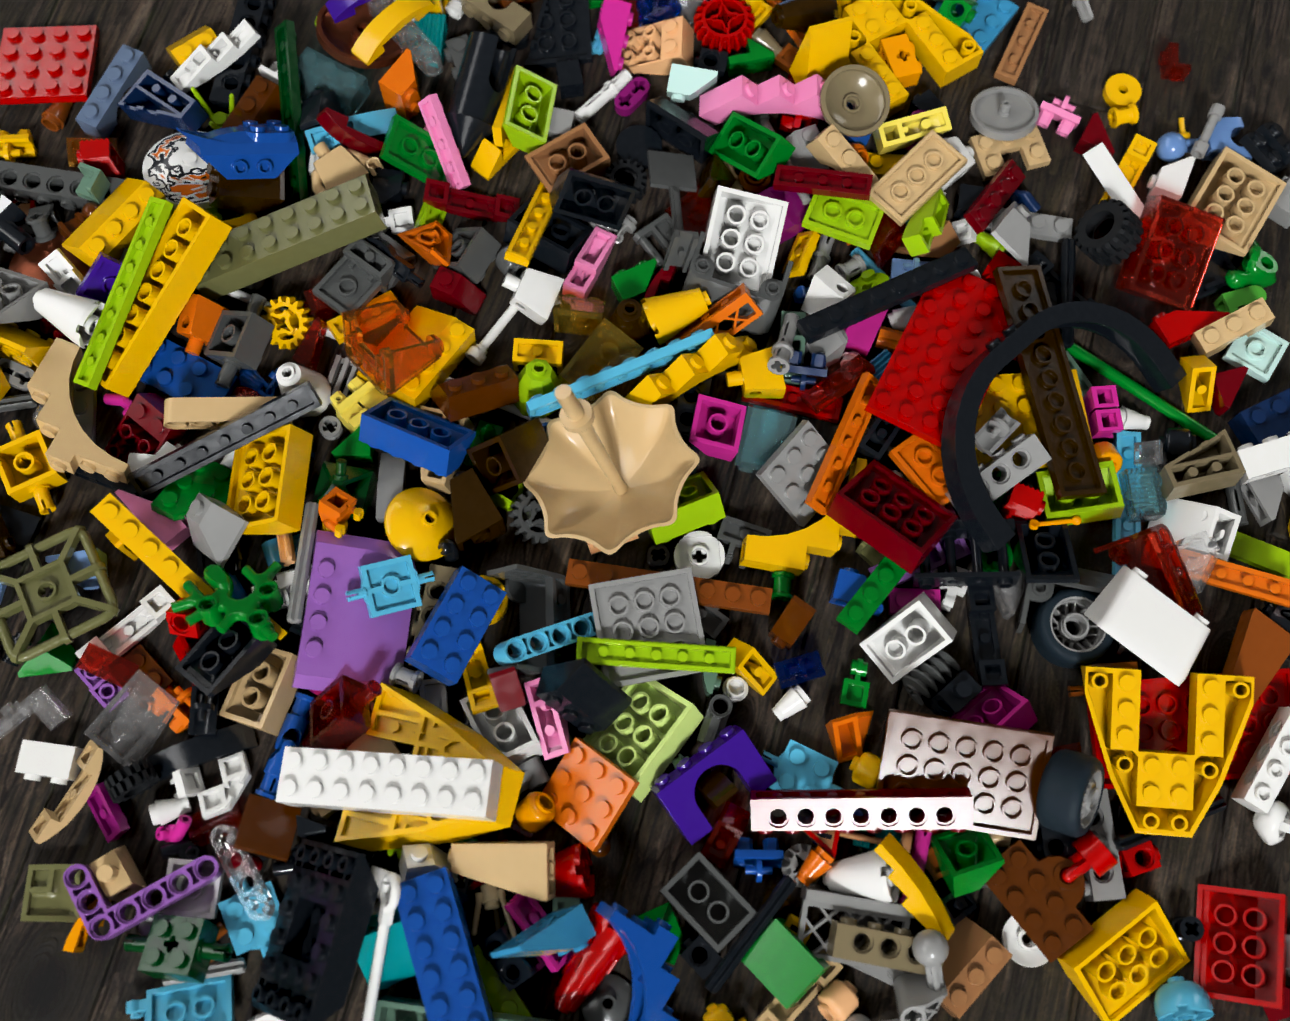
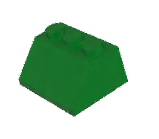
[708,111,796,180]

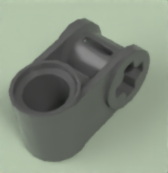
[25,203,62,243]

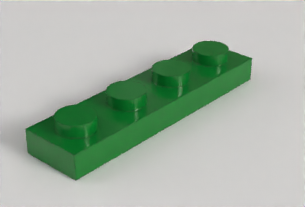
[836,556,907,635]

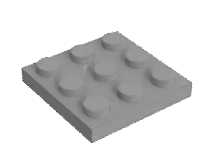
[755,420,850,527]

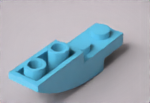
[304,108,397,156]

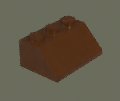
[221,75,302,128]
[430,365,519,422]

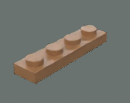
[993,2,1049,86]

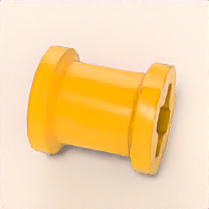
[1108,103,1139,129]

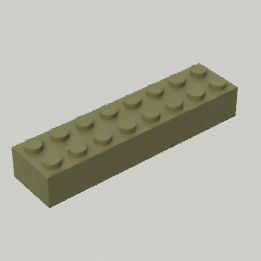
[196,174,387,301]

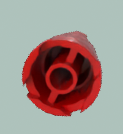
[554,902,627,1014]

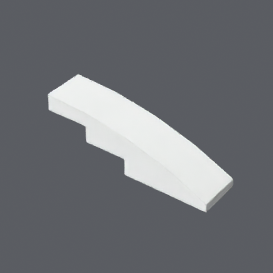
[170,19,261,93]
[38,248,84,295]

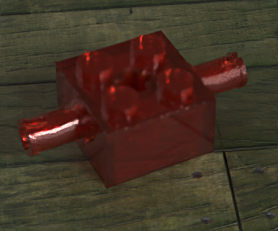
[302,674,382,750]

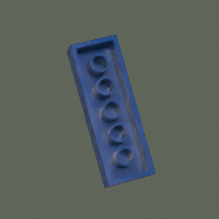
[397,867,494,1021]

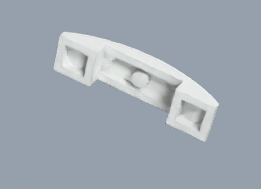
[75,585,176,673]

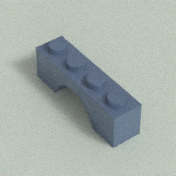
[75,44,152,140]

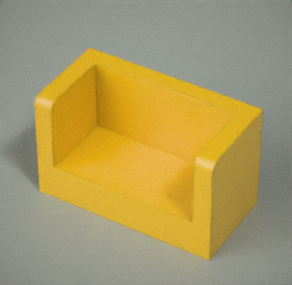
[512,338,564,374]

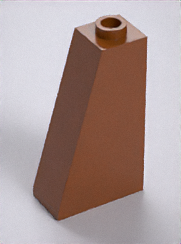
[1222,608,1290,706]

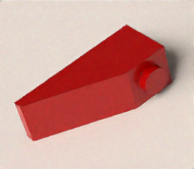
[1148,310,1230,349]

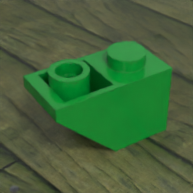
[611,258,657,304]

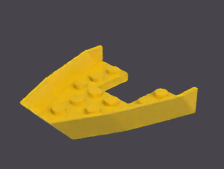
[334,682,525,852]

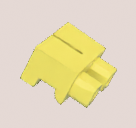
[330,376,388,434]

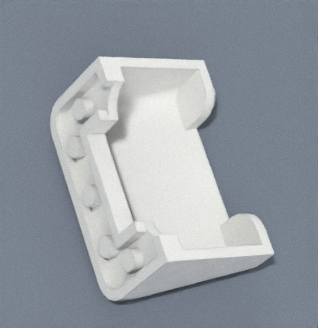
[1084,565,1211,687]

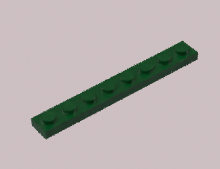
[274,19,310,206]

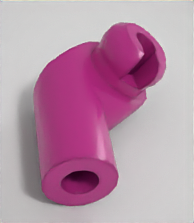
[103,393,133,416]
[155,814,192,842]

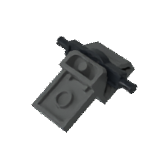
[312,231,425,322]

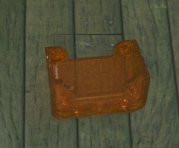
[342,300,444,396]

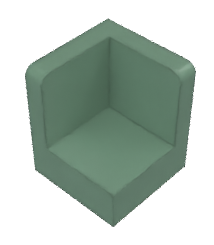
[75,162,111,204]

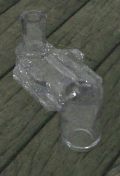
[0,684,73,740]

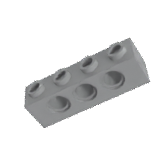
[945,433,1052,508]
[1075,788,1126,902]

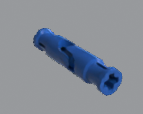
[254,692,318,800]

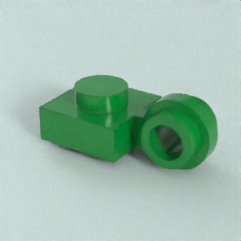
[839,658,870,709]

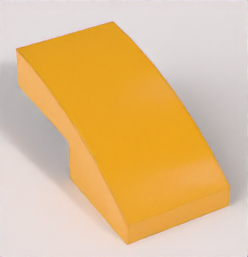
[63,898,111,953]

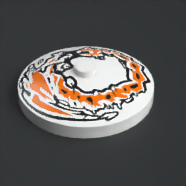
[142,131,212,209]

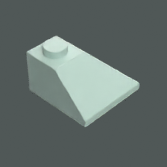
[667,63,718,103]

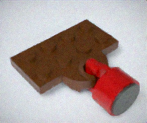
[986,829,1118,963]

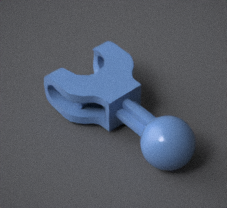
[1155,117,1253,162]

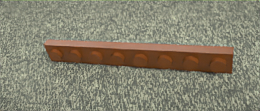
[565,558,773,616]

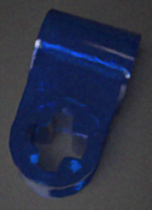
[636,0,682,27]

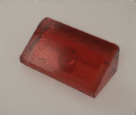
[188,801,243,848]

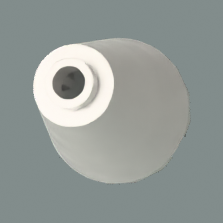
[32,288,105,349]
[276,362,331,418]
[822,850,900,903]

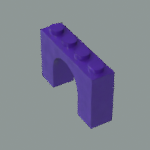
[650,725,777,845]

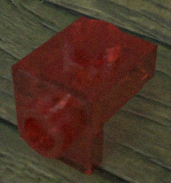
[1158,42,1191,82]

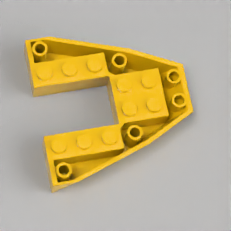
[834,0,984,119]
[1081,665,1255,838]

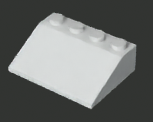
[701,185,789,292]

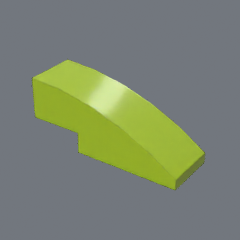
[902,189,949,257]

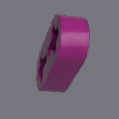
[614,77,650,116]

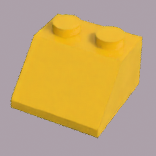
[166,25,217,67]

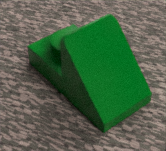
[726,38,775,78]

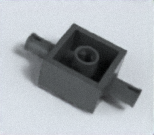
[204,293,275,389]

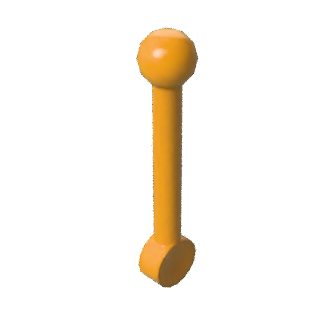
[1028,516,1082,530]

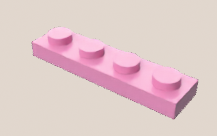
[418,93,471,190]

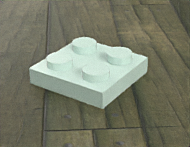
[1221,328,1289,384]

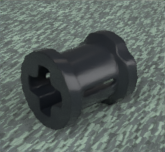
[1170,916,1204,942]

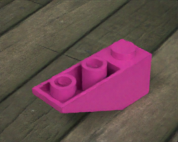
[597,0,634,77]

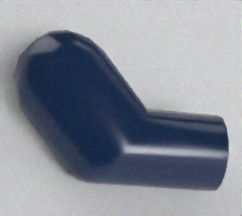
[1006,190,1041,213]

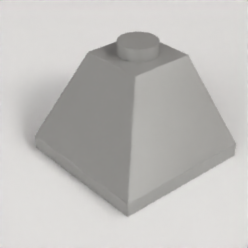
[785,124,830,170]
[991,201,1031,266]
[186,493,249,567]

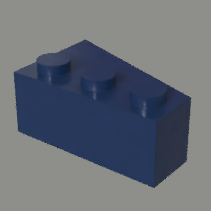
[117,69,209,131]

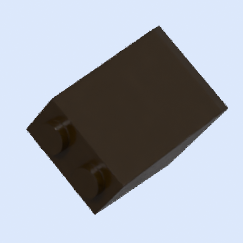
[206,162,285,218]
[466,417,549,496]
[450,468,506,557]

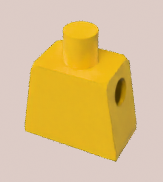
[725,347,786,399]

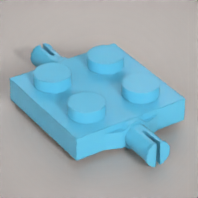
[345,554,435,618]
[761,739,843,790]
[218,873,280,958]

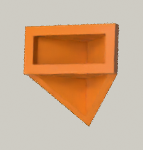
[825,711,874,764]

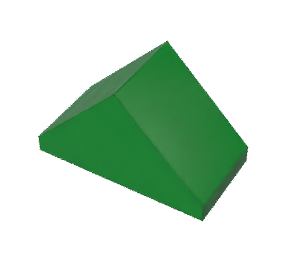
[331,427,375,463]

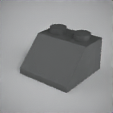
[432,227,501,284]

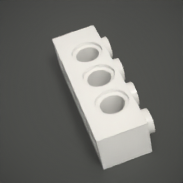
[1230,707,1290,814]

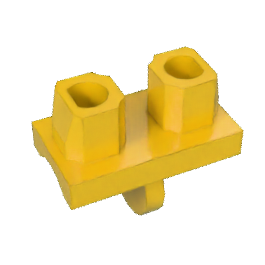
[0,129,38,162]

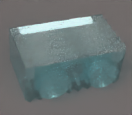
[1119,466,1167,523]

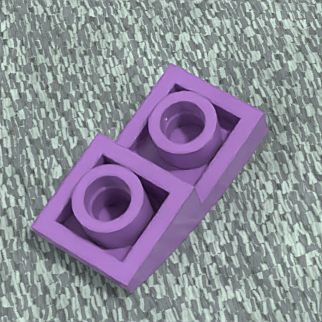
[74,663,128,710]

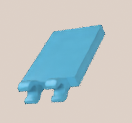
[126,974,235,1021]

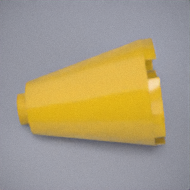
[640,288,712,345]

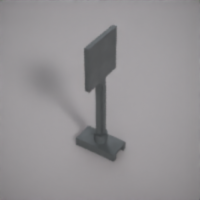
[647,150,699,273]

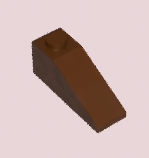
[768,595,817,650]

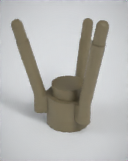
[471,884,517,945]

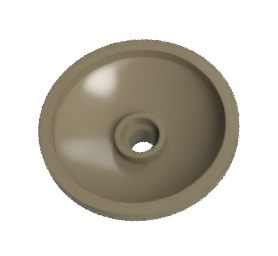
[820,64,890,137]

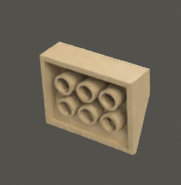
[1172,146,1287,257]

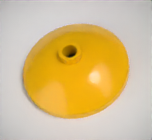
[384,487,455,562]

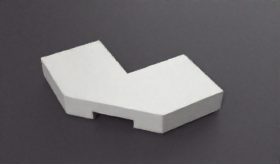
[197,750,252,820]

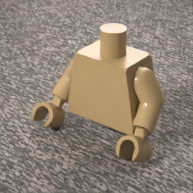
[311,141,384,195]

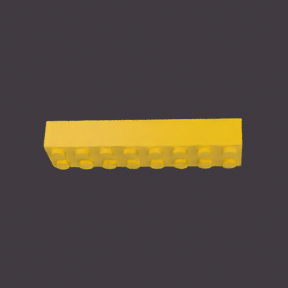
[99,197,232,398]

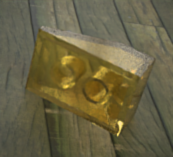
[558,318,644,404]

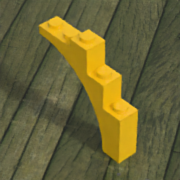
[625,332,759,405]
[739,458,867,576]

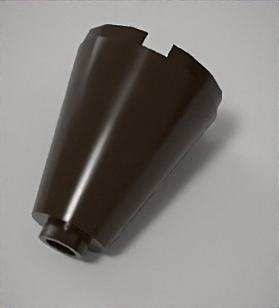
[771,0,838,33]
[605,299,653,356]

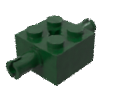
[123,913,233,984]

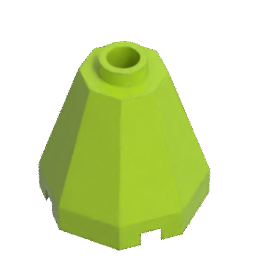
[513,359,562,419]

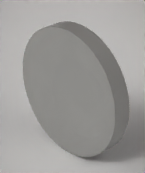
[969,86,1039,141]

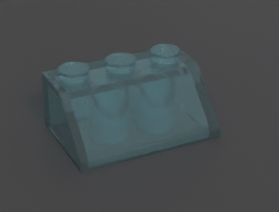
[298,46,371,117]

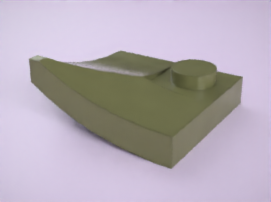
[20,864,85,923]

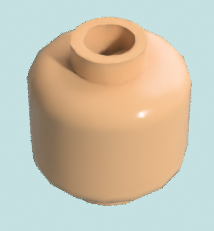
[818,979,859,1021]

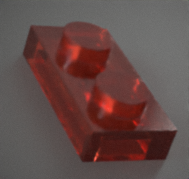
[76,643,140,690]

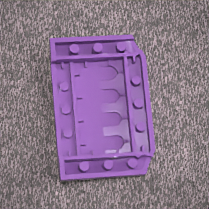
[292,530,417,698]

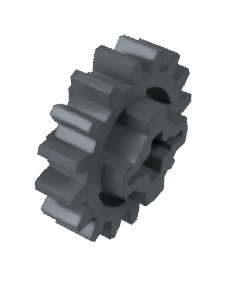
[508,490,553,545]

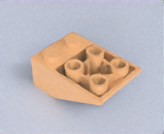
[619,15,694,75]

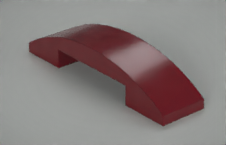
[316,107,383,159]
[423,178,520,222]

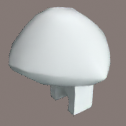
[1253,800,1290,845]

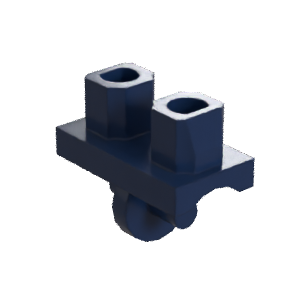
[788,349,828,391]

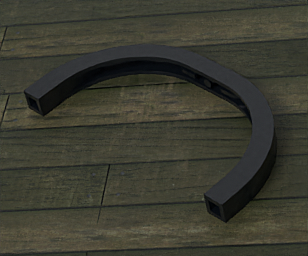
[941,301,1187,553]

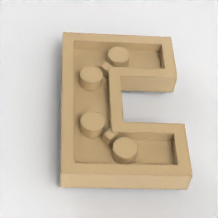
[968,124,1051,181]

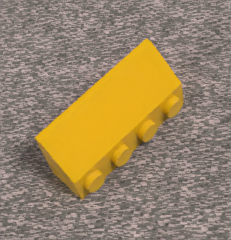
[61,178,166,267]

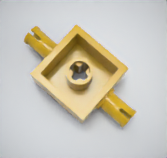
[0,420,68,515]

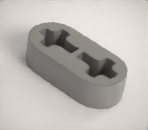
[0,358,35,393]

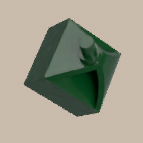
[312,458,378,527]

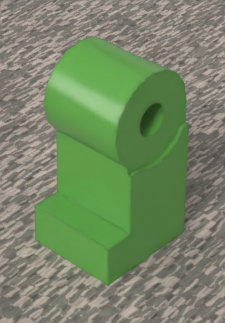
[1213,285,1267,313]

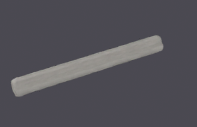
[287,502,319,624]

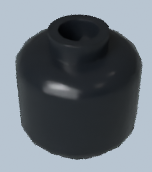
[1158,428,1196,460]

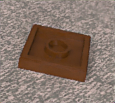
[232,793,302,862]

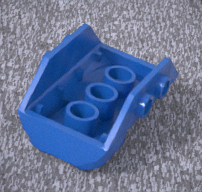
[176,120,299,180]

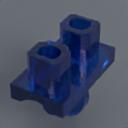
[773,650,826,689]

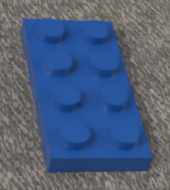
[139,338,240,398]

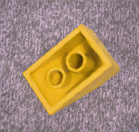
[789,16,853,83]

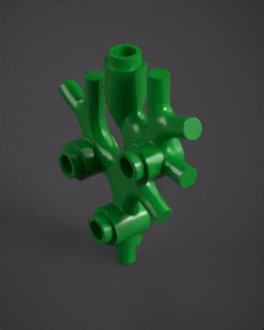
[171,561,284,642]

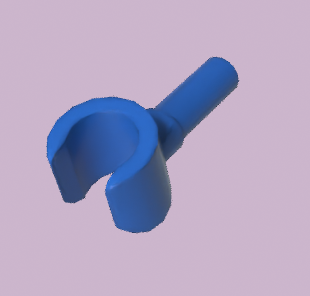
[793,286,809,304]

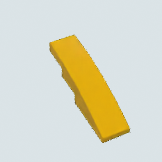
[874,832,955,942]

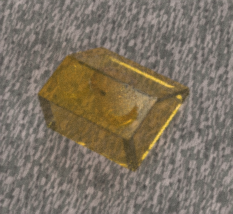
[553,294,606,337]

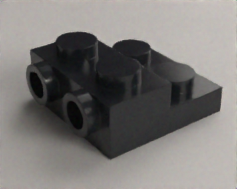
[1239,121,1290,174]

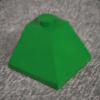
[930,830,1005,898]

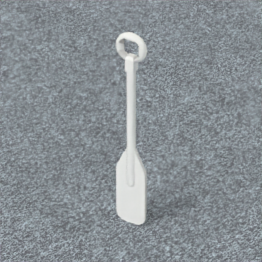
[362,872,401,1021]

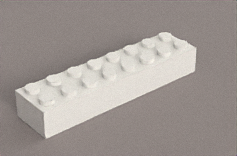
[275,746,503,822]

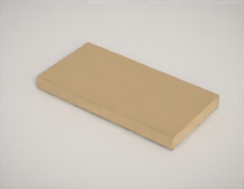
[869,129,968,227]

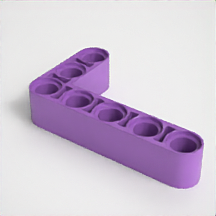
[63,855,223,940]

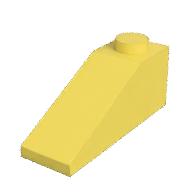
[873,106,952,155]

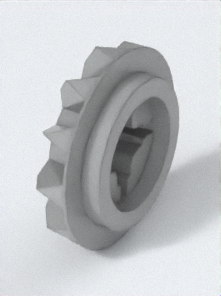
[781,843,822,888]

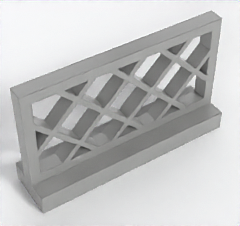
[797,886,914,974]

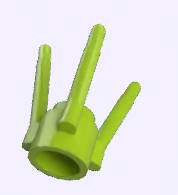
[191,87,235,130]

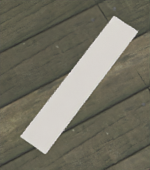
[1083,142,1178,271]

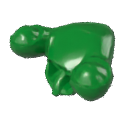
[1225,240,1278,290]

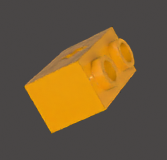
[877,33,922,88]

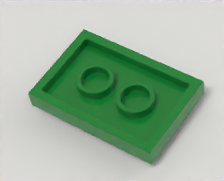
[379,114,447,183]

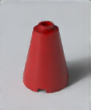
[555,843,595,898]

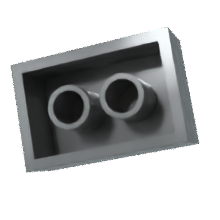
[659,852,757,953]

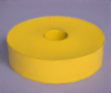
[1102,73,1142,109]

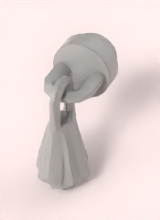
[588,214,637,244]

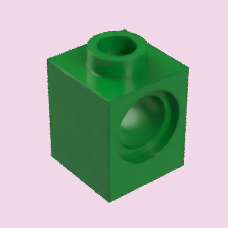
[938,0,978,27]

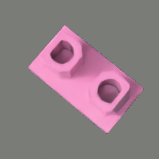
[1037,95,1082,138]

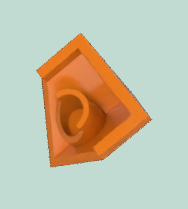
[397,220,453,267]

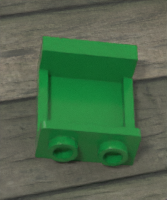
[741,917,830,1009]

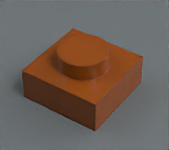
[774,43,798,75]

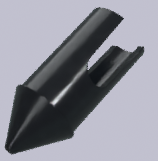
[445,31,517,160]

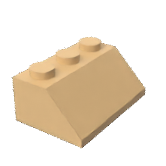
[219,648,298,736]

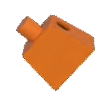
[176,294,228,356]

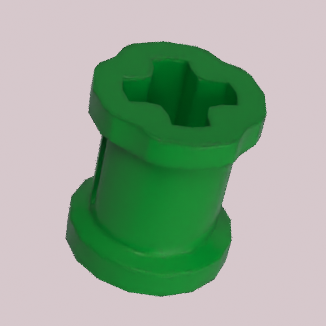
[772,571,795,602]

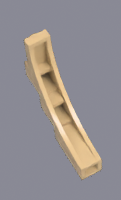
[27,337,131,484]

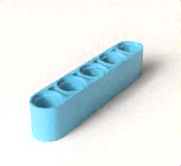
[493,612,596,666]

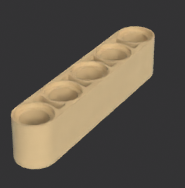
[163,396,292,430]

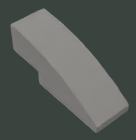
[376,453,407,524]

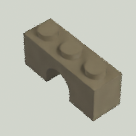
[461,0,533,46]

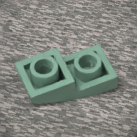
[701,638,722,698]

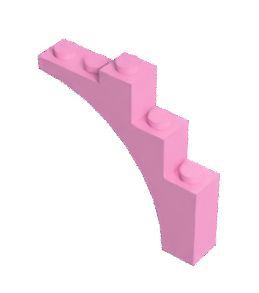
[699,74,826,126]

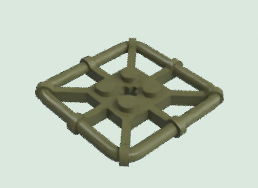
[0,525,120,664]

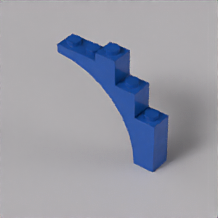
[595,901,679,1021]

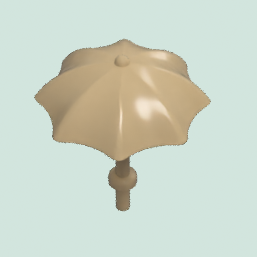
[523,384,700,555]

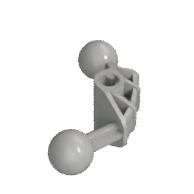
[845,929,949,1021]

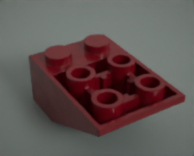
[104,393,188,463]

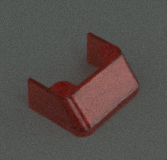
[1093,524,1203,617]

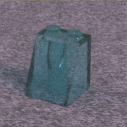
[734,403,798,473]

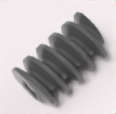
[902,650,961,705]

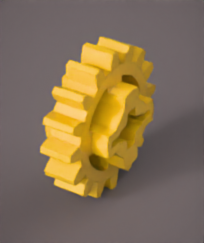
[261,296,314,350]

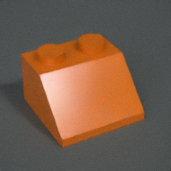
[378,48,421,121]

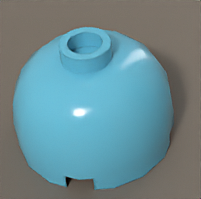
[1154,976,1214,1021]

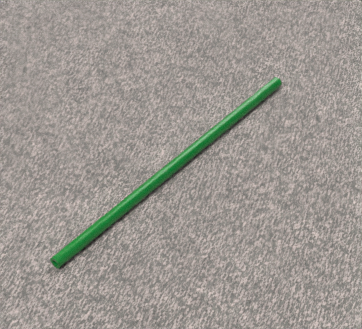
[1065,343,1218,441]

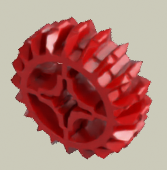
[693,0,755,54]

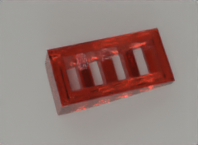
[292,316,327,371]

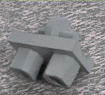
[975,407,1021,456]

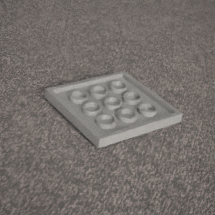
[588,567,706,687]

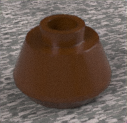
[739,171,771,194]

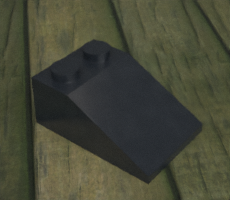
[1010,520,1080,583]
[175,613,278,698]

